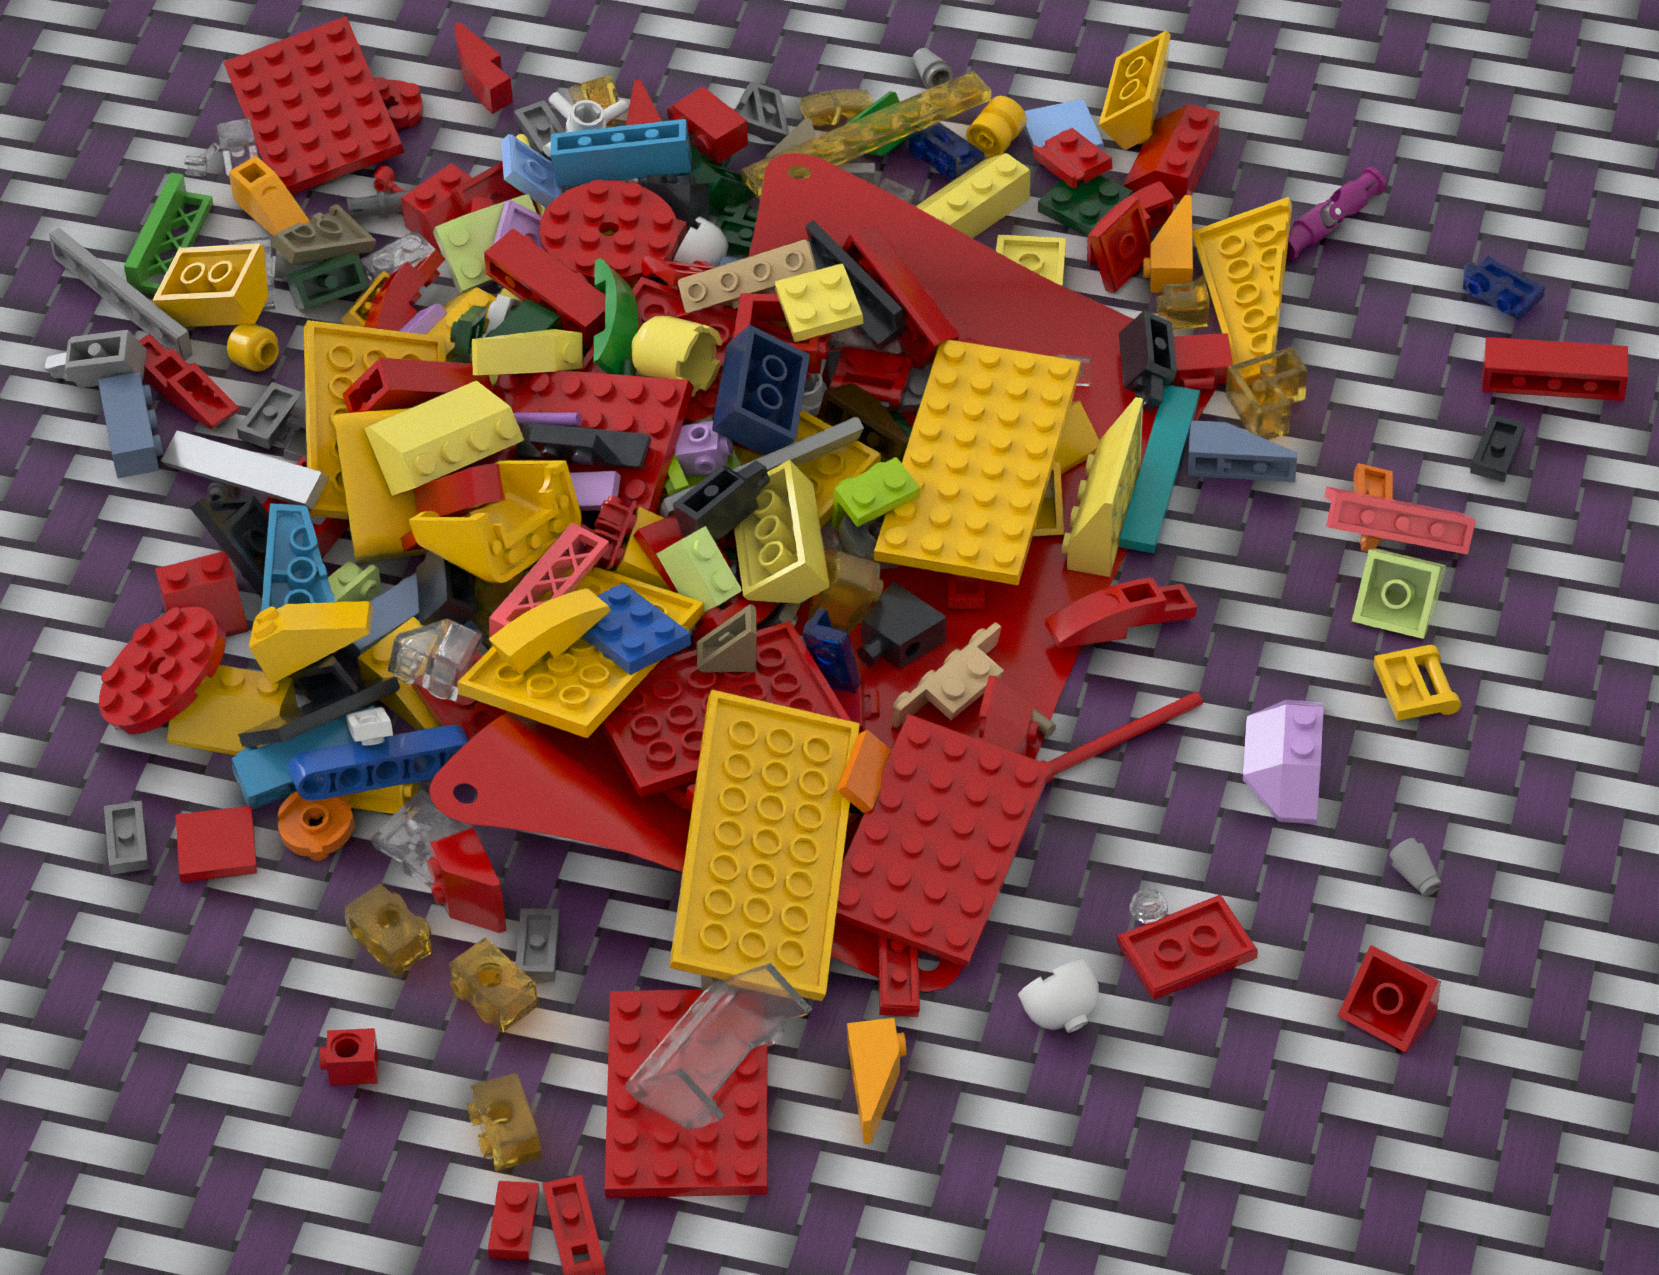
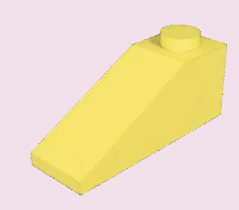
[472,329,583,375]

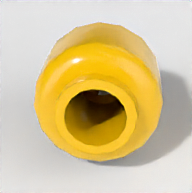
[227,324,279,372]

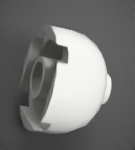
[673,216,728,267]
[1018,959,1099,1033]

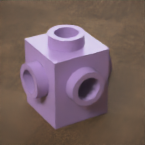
[675,421,733,477]

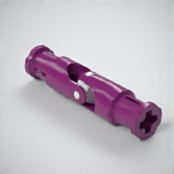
[1286,167,1387,262]

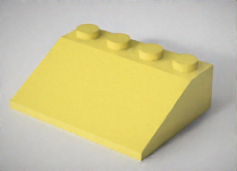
[1062,397,1143,577]

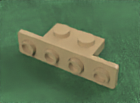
[678,240,817,313]
[891,622,1004,728]

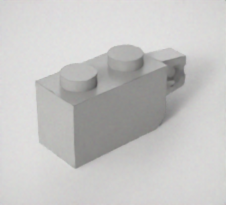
[45,330,147,388]

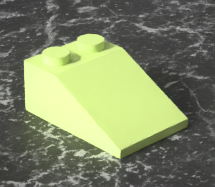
[433,194,537,294]

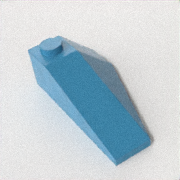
[261,504,336,612]

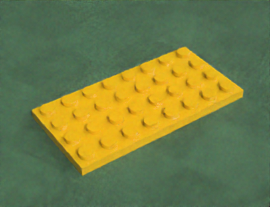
[874,340,1081,585]
[669,690,860,1001]

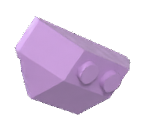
[1243,700,1324,824]

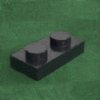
[1470,414,1526,482]

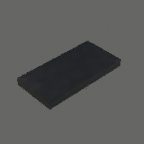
[238,676,400,748]

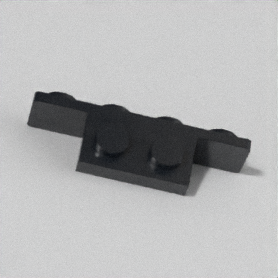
[514,423,652,470]

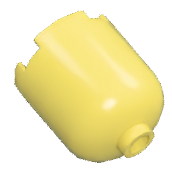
[632,316,722,396]

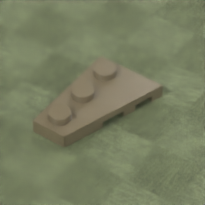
[272,204,376,264]

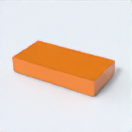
[837,730,892,813]

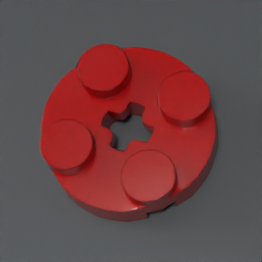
[373,77,423,133]

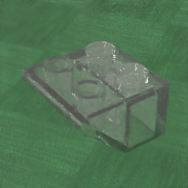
[388,619,482,702]

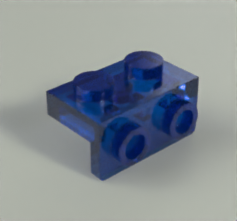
[1463,256,1545,321]
[803,608,862,694]

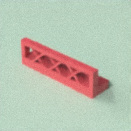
[1324,486,1476,555]
[489,523,609,638]

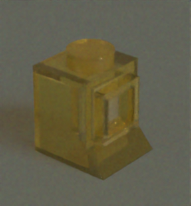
[1156,275,1209,330]

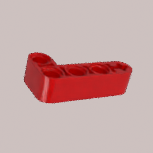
[413,464,506,517]

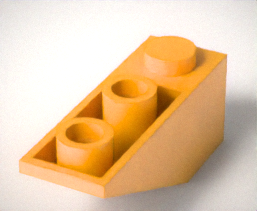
[229,156,310,237]

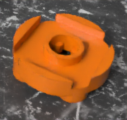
[278,791,356,861]

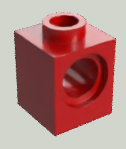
[319,1028,379,1086]

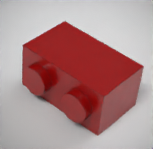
[672,86,748,164]

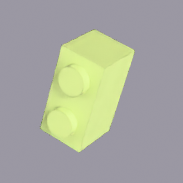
[657,526,742,612]

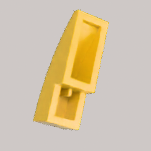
[489,588,611,675]

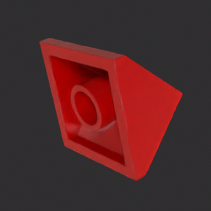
[1337,945,1441,1052]

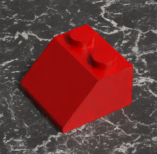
[401,163,472,253]
[155,551,249,637]
[427,827,507,933]

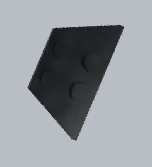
[189,495,269,599]

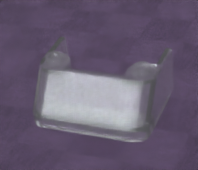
[625,963,812,1129]

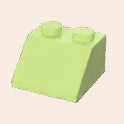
[1352,548,1446,639]

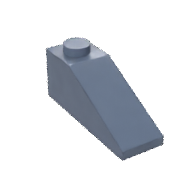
[1188,420,1297,482]

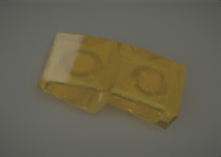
[798,89,874,126]

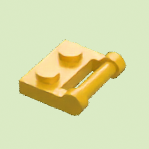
[1374,645,1462,721]

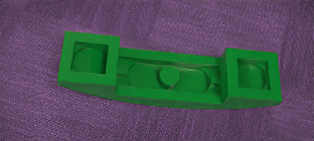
[594,258,638,375]

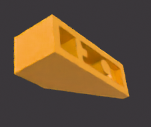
[1143,195,1193,293]
[847,1018,907,1144]

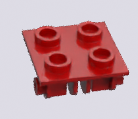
[583,495,638,571]

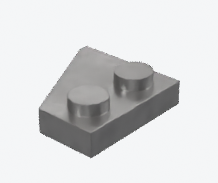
[734,81,789,144]

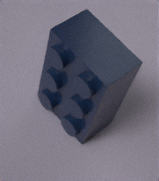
[712,325,810,456]

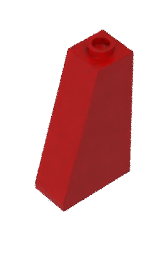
[343,358,494,413]

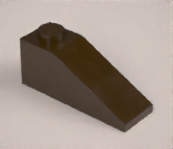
[817,383,908,463]

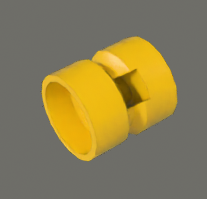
[966,96,1027,158]

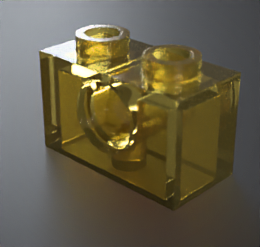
[344,883,431,977]
[449,937,539,1033]
[466,1072,542,1171]

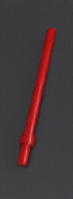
[1040,692,1203,783]

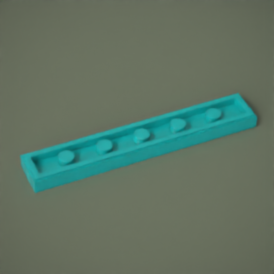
[1119,385,1200,553]

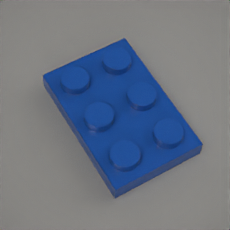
[581,583,691,675]

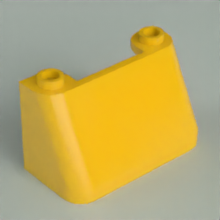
[333,408,431,565]
[409,461,581,583]

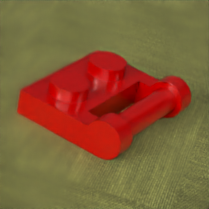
[641,255,716,291]
[830,346,913,408]

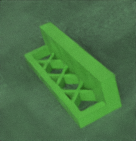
[124,173,213,295]

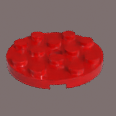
[540,180,678,287]
[99,607,226,735]

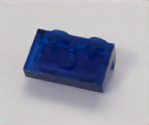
[908,121,985,180]

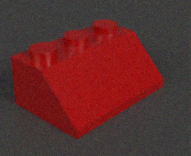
[1123,104,1220,205]

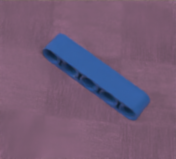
[287,725,470,801]

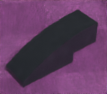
[287,654,359,701]

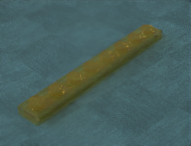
[741,71,991,199]

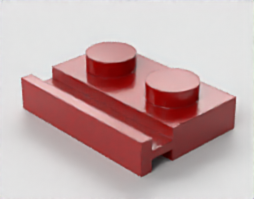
[1032,128,1113,188]

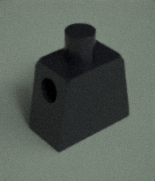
[857,581,946,668]

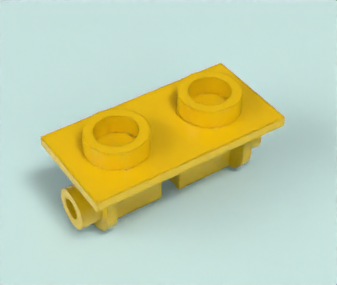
[345,782,419,816]

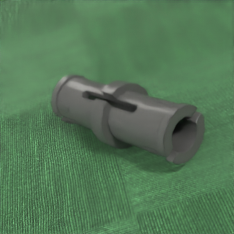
[347,189,413,219]

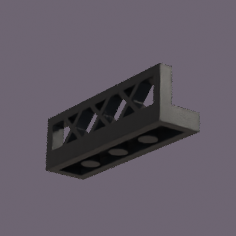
[805,220,907,351]

